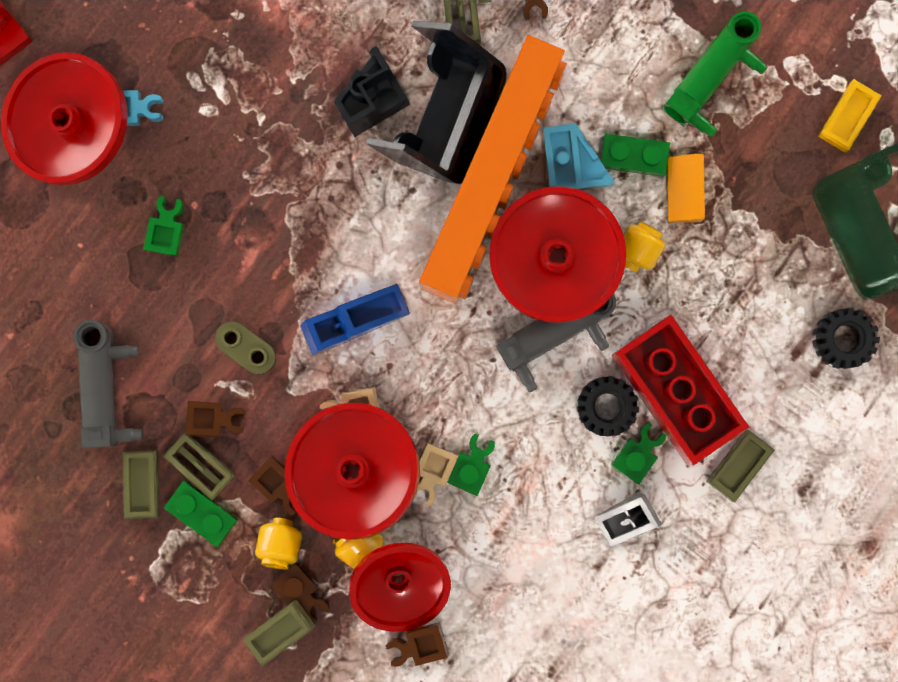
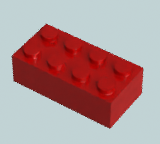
[611,315,749,466]

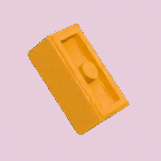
[667,154,705,223]

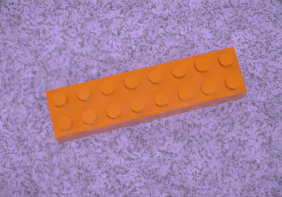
[419,35,567,305]

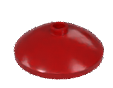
[349,543,451,632]

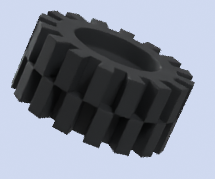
[812,308,880,369]
[577,376,639,437]

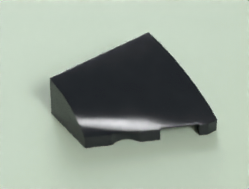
[334,46,410,137]

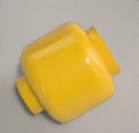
[623,221,666,273]
[255,518,302,569]
[333,534,383,569]

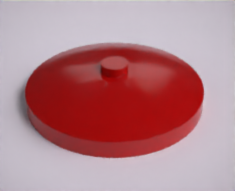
[1,52,128,186]
[489,186,626,323]
[285,403,420,540]

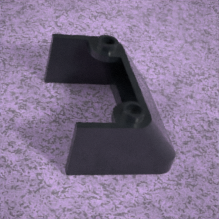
[366,20,507,184]

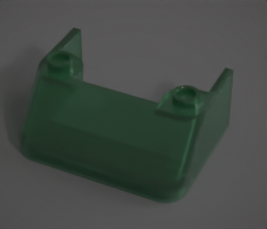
[813,143,898,300]

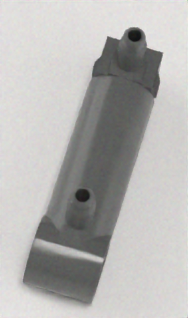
[496,294,616,393]
[73,320,143,448]

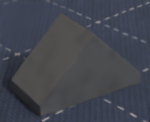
[594,492,662,547]

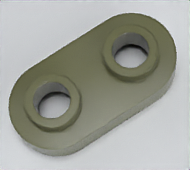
[215,322,277,375]

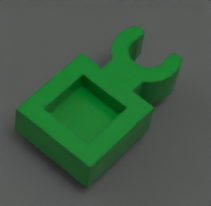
[143,196,185,257]
[611,423,666,485]
[447,433,495,496]

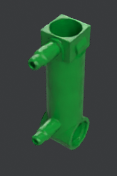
[662,11,768,137]

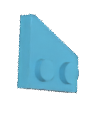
[543,123,614,191]

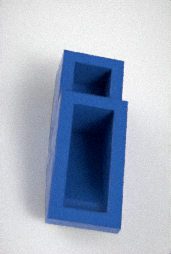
[300,284,410,356]

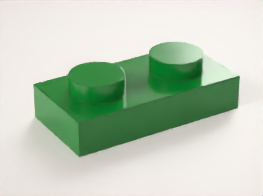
[600,134,670,177]
[164,481,239,547]

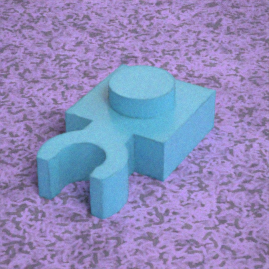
[123,90,163,126]

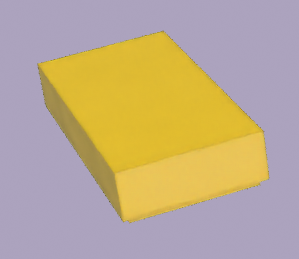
[818,79,882,153]

